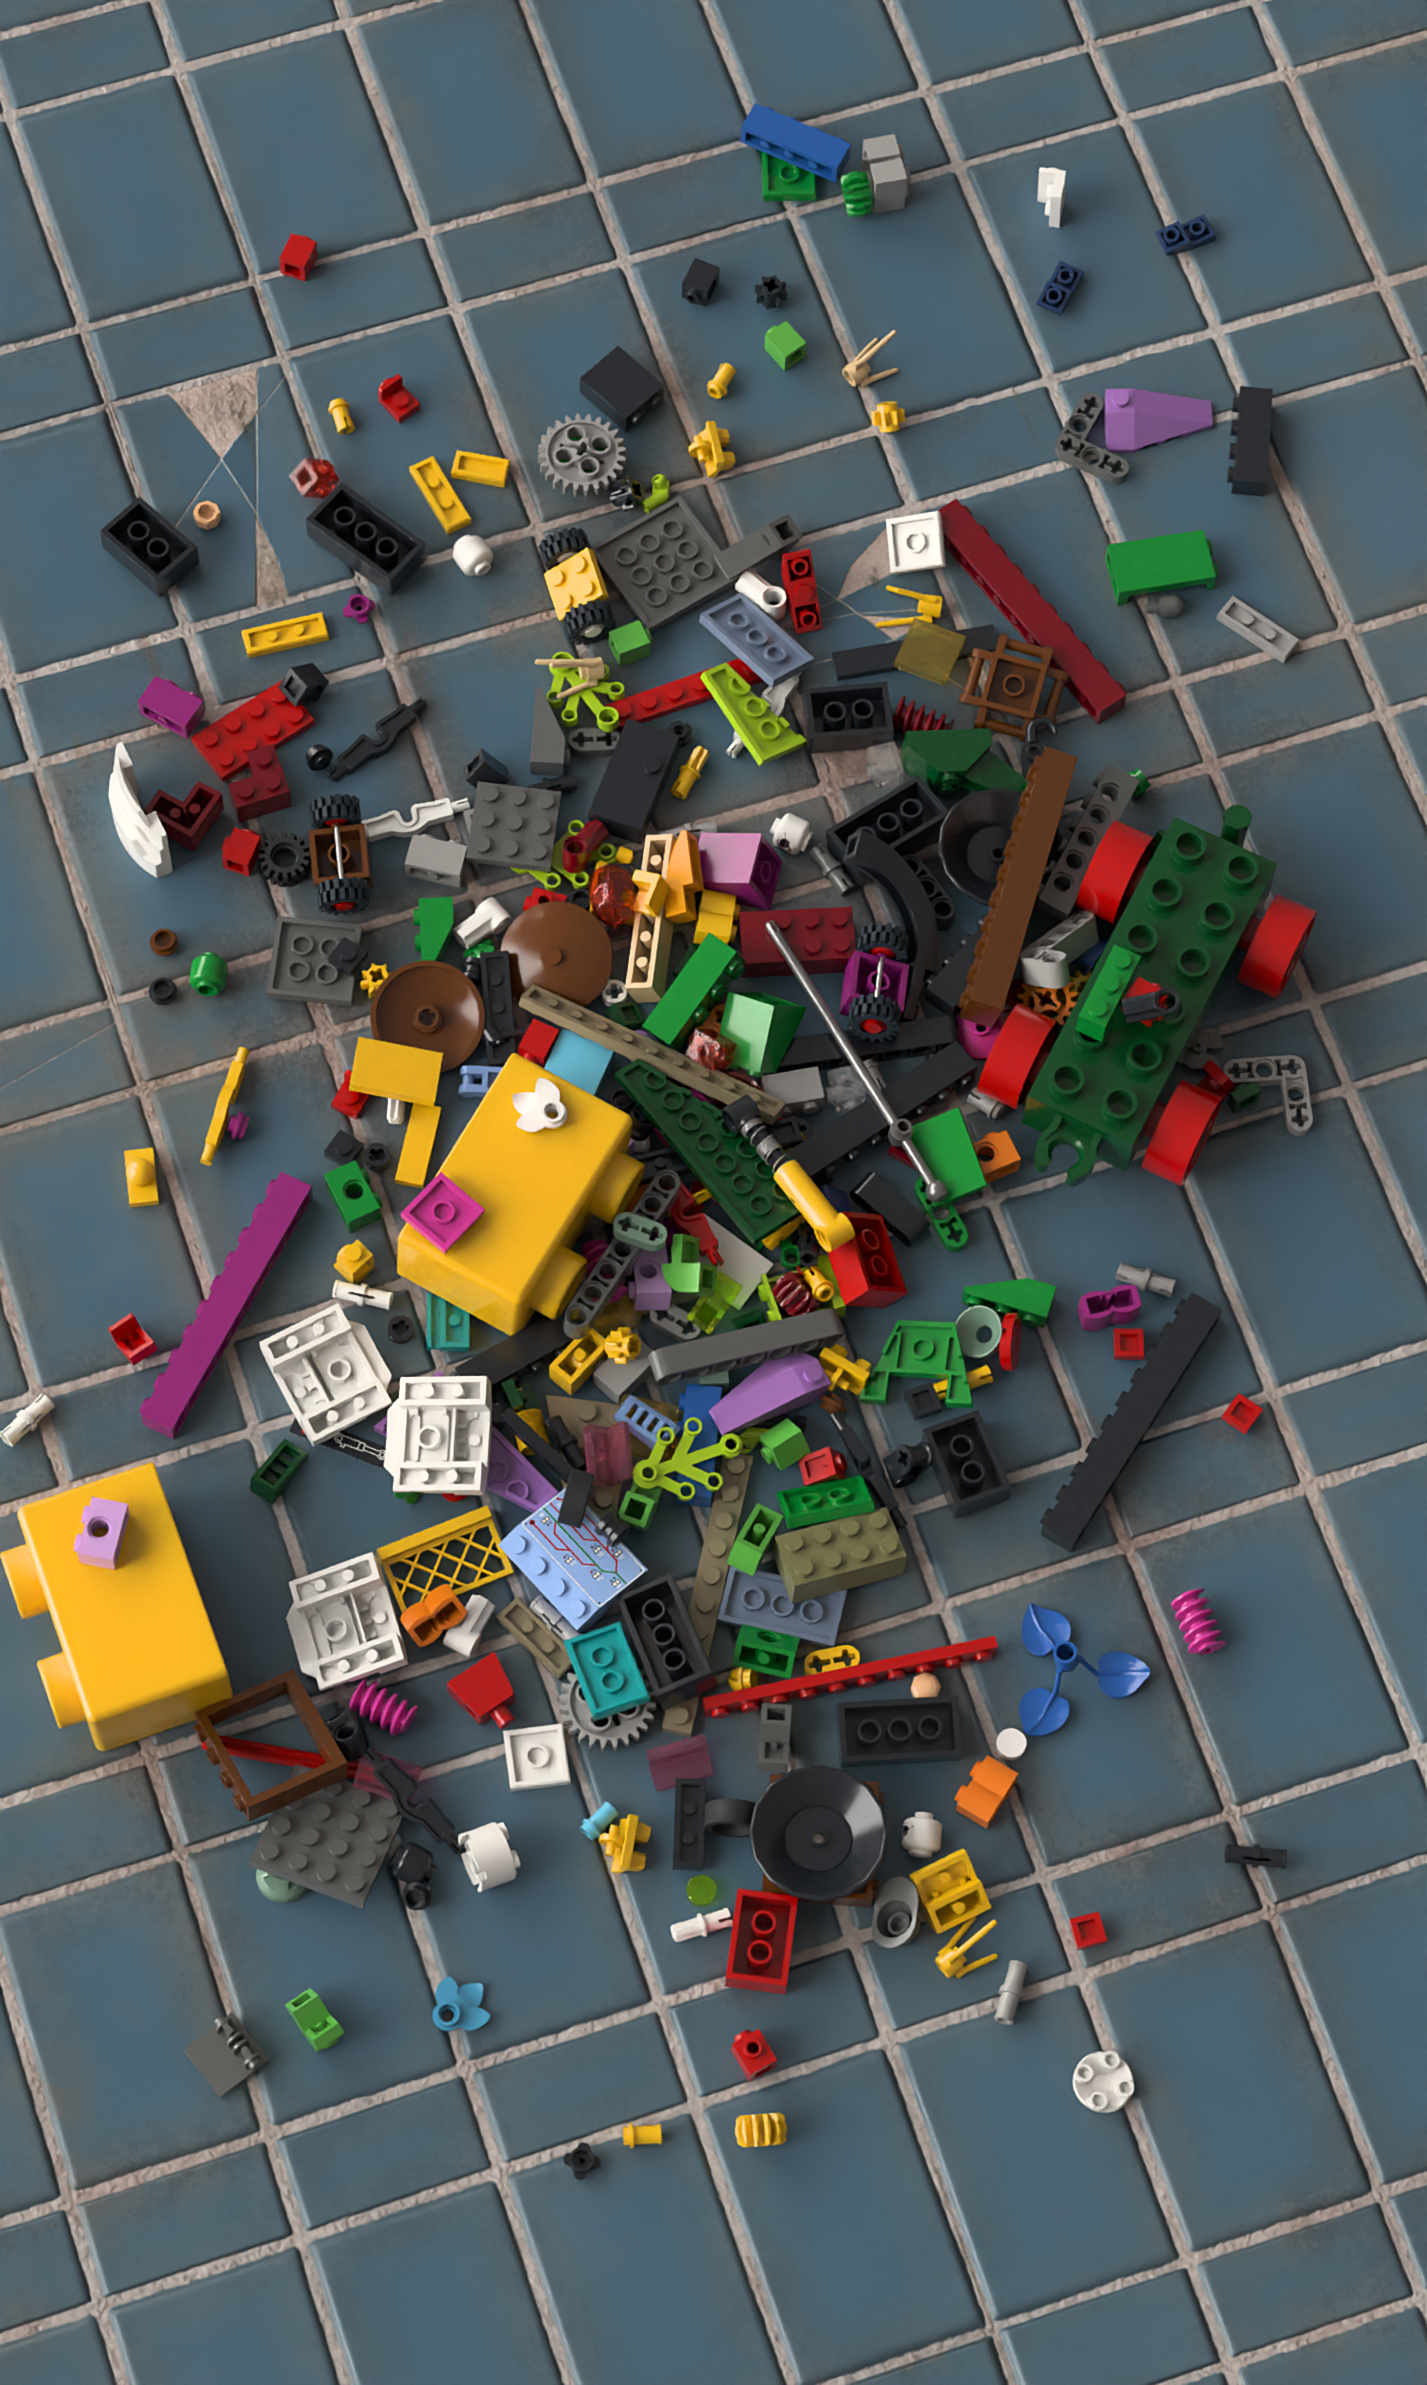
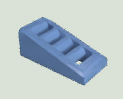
[613,1395,680,1450]

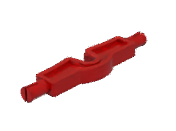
[661,1179,724,1268]

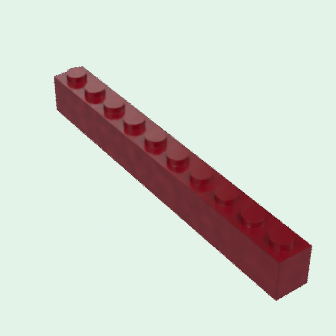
[938,499,1126,725]

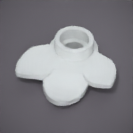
[512,1077,567,1132]

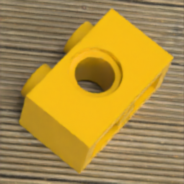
[549,1328,608,1396]

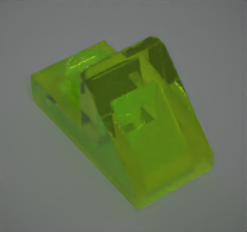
[686,1270,744,1335]

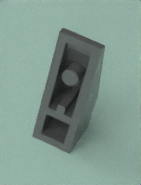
[530,687,571,776]

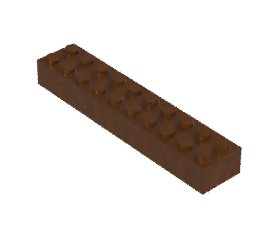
[958,747,1078,1028]

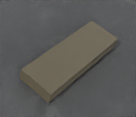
[496,1597,573,1681]

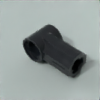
[1121,987,1181,1025]

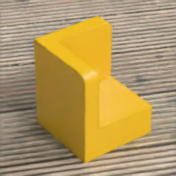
[632,870,670,917]

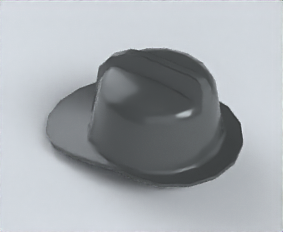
[872,1876,920,1948]

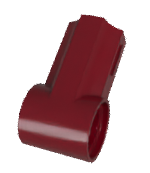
[562,819,609,874]

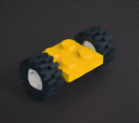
[539,527,617,645]

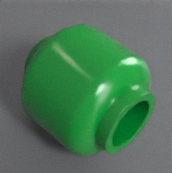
[189,952,228,997]

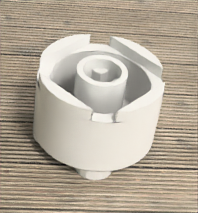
[458,1822,520,1892]

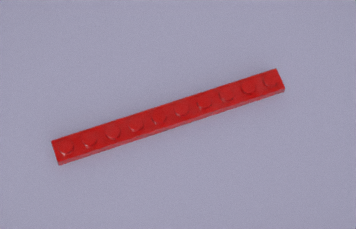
[703,1636,998,1719]

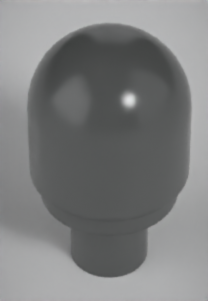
[1145,595,1184,618]

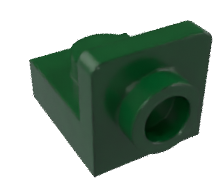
[501,1379,540,1413]

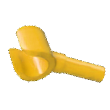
[616,847,634,864]

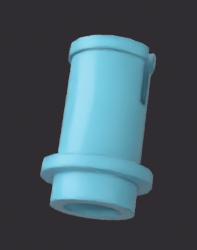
[580,1802,619,1840]

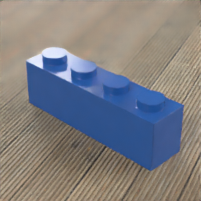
[740,103,851,183]
[670,1384,722,1507]

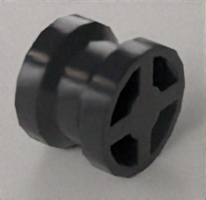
[461,957,482,989]
[629,1105,655,1141]
[595,1510,632,1548]

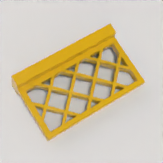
[376,1505,514,1614]

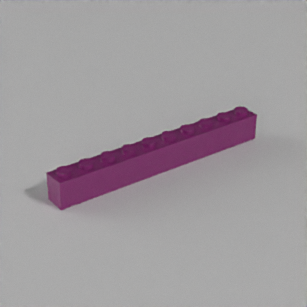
[139,1172,313,1440]

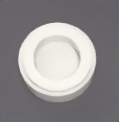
[996,1728,1026,1760]

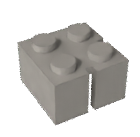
[861,134,910,214]

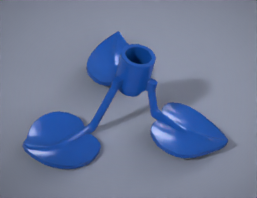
[1019,1603,1151,1736]

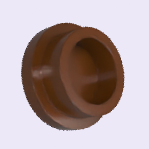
[150,929,179,956]
[819,1393,848,1415]

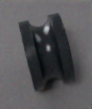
[364,1143,391,1172]
[388,1316,414,1344]

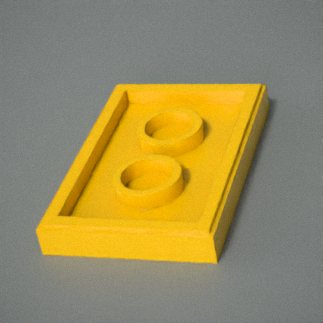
[349,1037,443,1107]

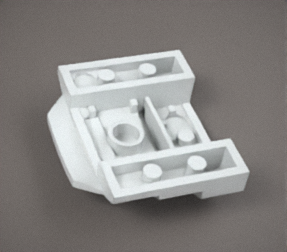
[109,742,173,878]
[259,1303,392,1447]
[384,1376,492,1495]
[286,1552,408,1691]

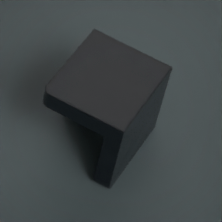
[463,748,509,789]

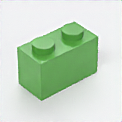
[727,1503,784,1576]

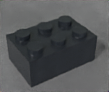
[100,496,199,598]
[803,682,894,754]
[921,1410,1011,1519]

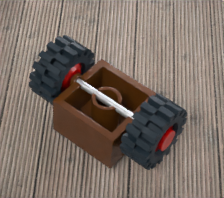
[308,794,374,915]

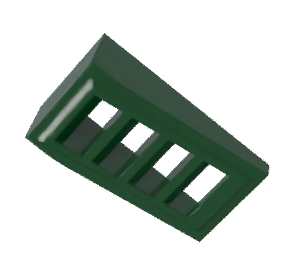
[250,1439,309,1504]

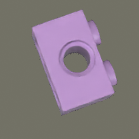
[627,1246,672,1311]
[74,1497,130,1570]

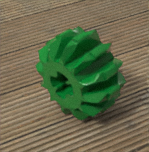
[841,171,874,217]

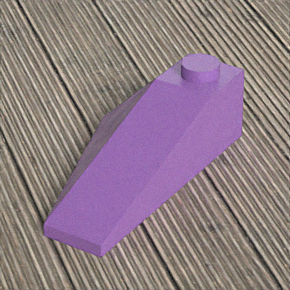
[1103,389,1213,453]
[709,1353,831,1436]

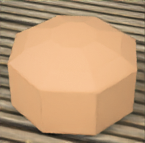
[193,501,221,530]
[910,1673,941,1698]

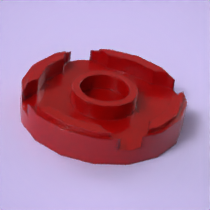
[999,1312,1021,1371]

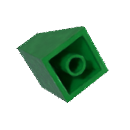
[714,991,806,1077]

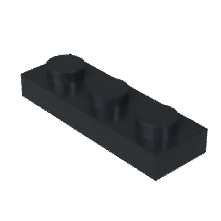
[673,1778,706,1871]

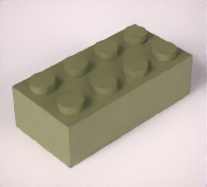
[772,1507,907,1604]

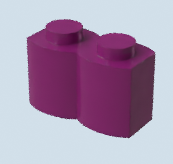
[1077,1285,1142,1331]

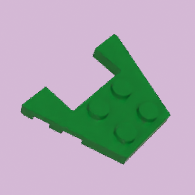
[859,1320,974,1408]

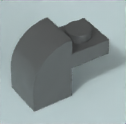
[757,1703,792,1773]

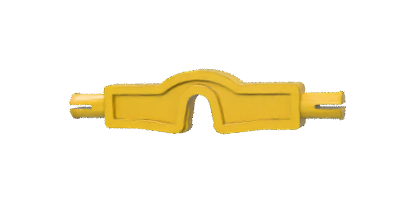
[200,1047,250,1166]

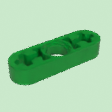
[914,1177,968,1252]

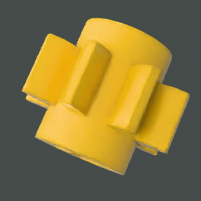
[871,401,906,432]
[360,963,392,999]
[604,1327,641,1364]

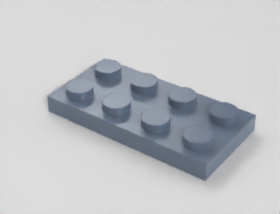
[699,592,814,688]
[717,1566,847,1648]

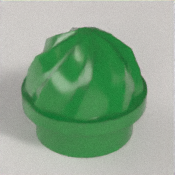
[1128,768,1151,797]

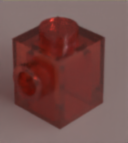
[685,1029,737,1070]

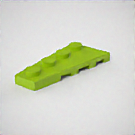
[700,662,807,766]

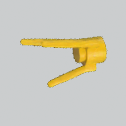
[876,585,942,628]
[934,1916,998,1979]

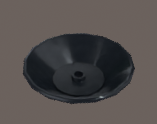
[938,788,1062,906]
[749,1765,889,1902]

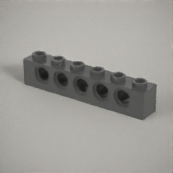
[1033,764,1140,924]

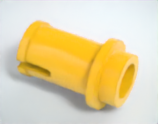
[707,363,736,399]
[329,398,355,435]
[803,1266,834,1302]
[623,2123,662,2148]

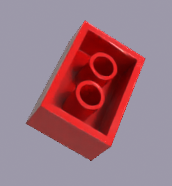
[827,1211,908,1308]
[725,1888,798,1995]

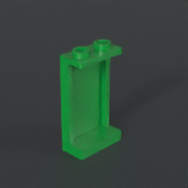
[1105,529,1219,606]

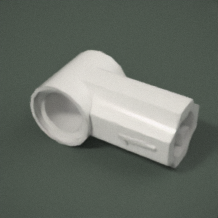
[735,569,786,621]
[453,897,512,950]
[443,1594,495,1658]

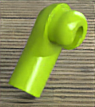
[641,474,670,513]
[735,1427,770,1454]

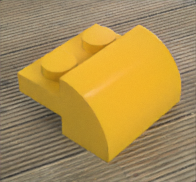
[909,1849,992,1934]

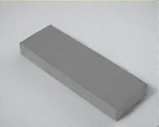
[1216,596,1300,664]

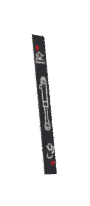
[289,1417,387,1470]

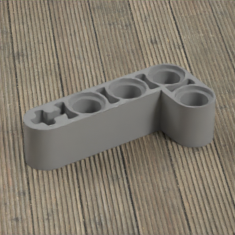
[1019,911,1099,989]

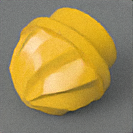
[728,1667,758,1691]

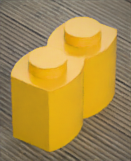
[693,889,740,945]

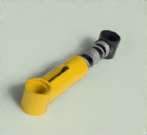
[721,1095,855,1252]

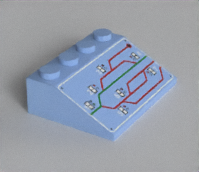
[498,1488,649,1633]

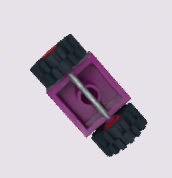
[839,922,909,1042]

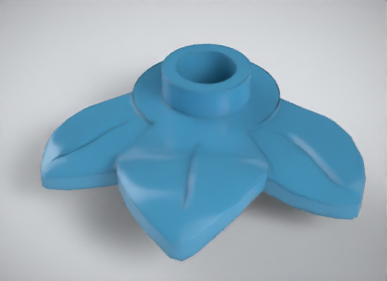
[433,1976,490,2031]

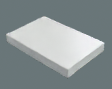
[669,1213,773,1310]

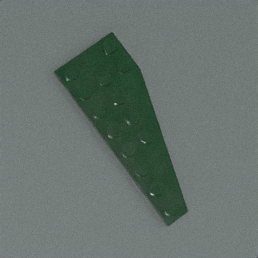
[615,1058,823,1245]

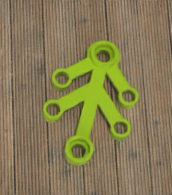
[546,652,625,732]
[510,820,617,892]
[633,1417,743,1501]

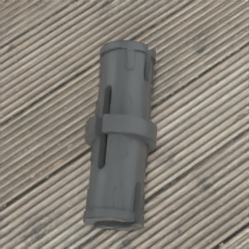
[810,843,856,897]

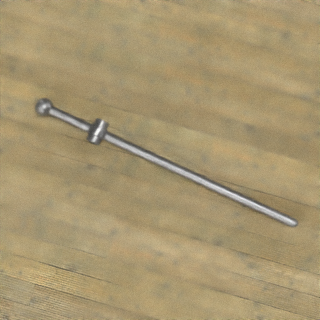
[765,920,948,1203]

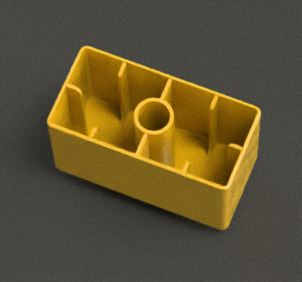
[397,1053,645,1336]
[0,1462,233,1751]

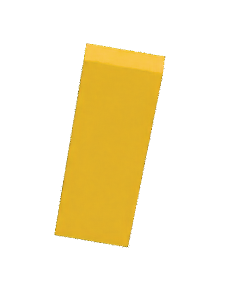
[409,456,472,535]
[241,612,329,659]
[395,1103,442,1189]

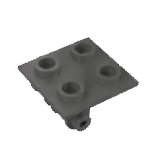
[183,2012,270,2098]

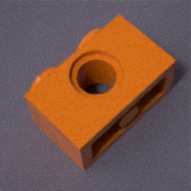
[973,1130,1021,1183]

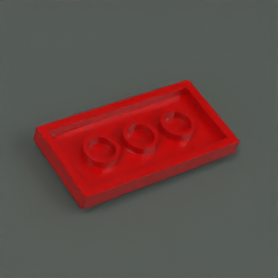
[191,680,315,782]

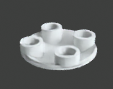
[1073,2051,1134,2113]

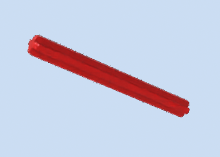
[201,1735,377,1782]

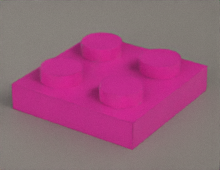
[401,1172,485,1255]

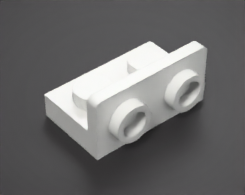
[1037,168,1066,228]

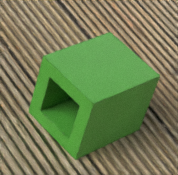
[764,321,806,371]
[609,620,653,667]
[759,1418,810,1471]

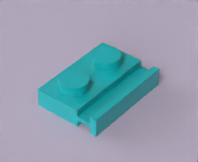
[427,1293,469,1351]

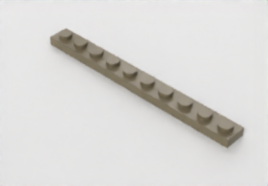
[518,984,786,1125]
[662,1454,753,1737]

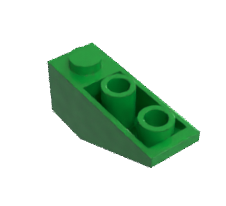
[413,897,454,962]
[961,1278,1056,1328]

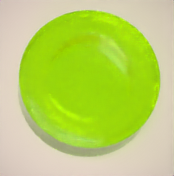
[686,1875,717,1907]

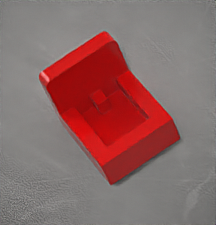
[108,1313,158,1366]

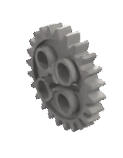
[538,413,626,497]
[559,1670,656,1752]

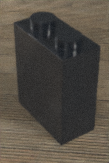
[580,346,664,432]

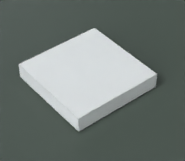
[886,511,946,575]
[503,1723,571,1792]

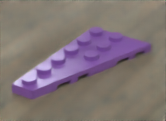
[374,1371,559,1513]

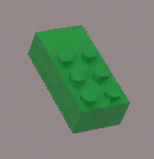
[642,932,746,1053]

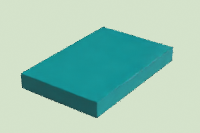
[564,1622,651,1721]

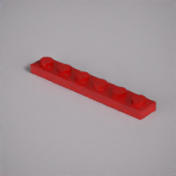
[605,658,764,732]

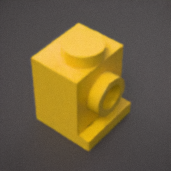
[334,1239,375,1284]

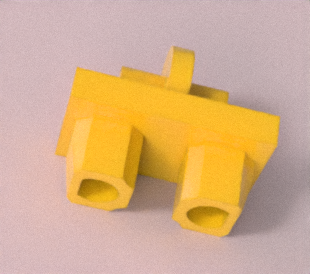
[688,421,735,477]
[819,1344,871,1396]
[599,1814,651,1874]

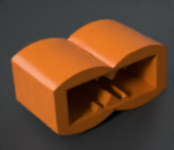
[400,1584,467,1647]
[954,1755,1019,1829]

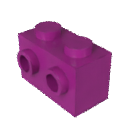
[138,676,205,739]

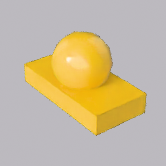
[124,1148,159,1208]

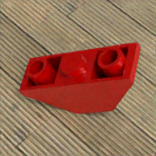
[781,549,823,634]

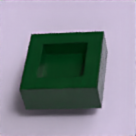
[1228,1081,1262,1114]

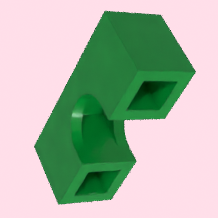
[1076,944,1141,1042]

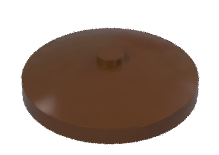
[500,901,614,1008]
[370,960,485,1074]

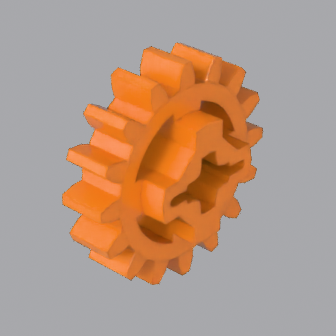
[1017,982,1080,1027]

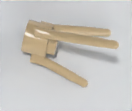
[842,330,898,388]
[535,657,604,699]

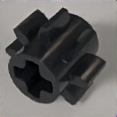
[755,275,788,310]
[609,475,644,512]

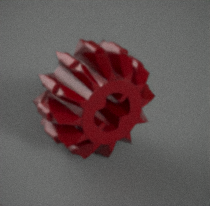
[772,1271,821,1317]

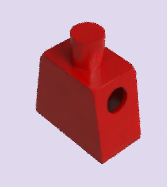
[446,1652,515,1729]

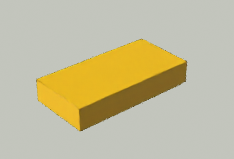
[451,450,510,488]

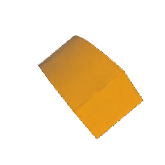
[664,830,704,925]

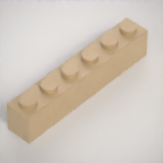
[625,834,677,1003]

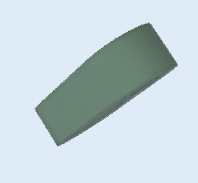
[612,1212,667,1252]

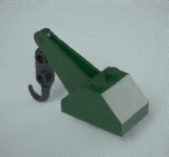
[900,717,1058,796]

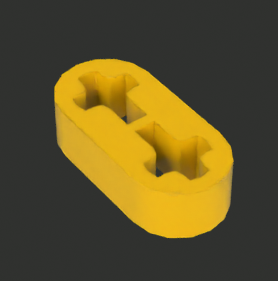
[804,1645,860,1676]

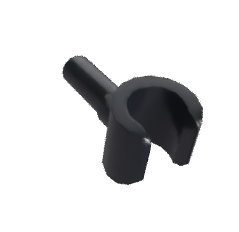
[483,1025,525,1046]

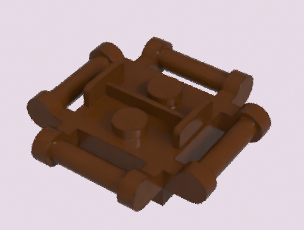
[959,633,1070,742]

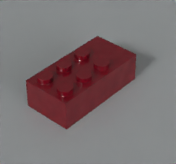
[738,906,856,978]

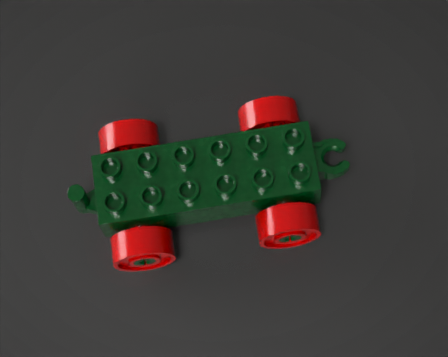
[977,805,1318,1187]

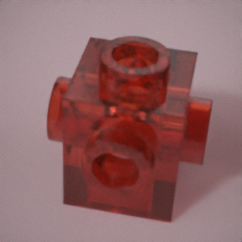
[290,458,340,498]

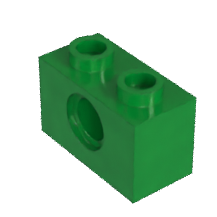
[324,1160,383,1233]
[732,1624,800,1679]

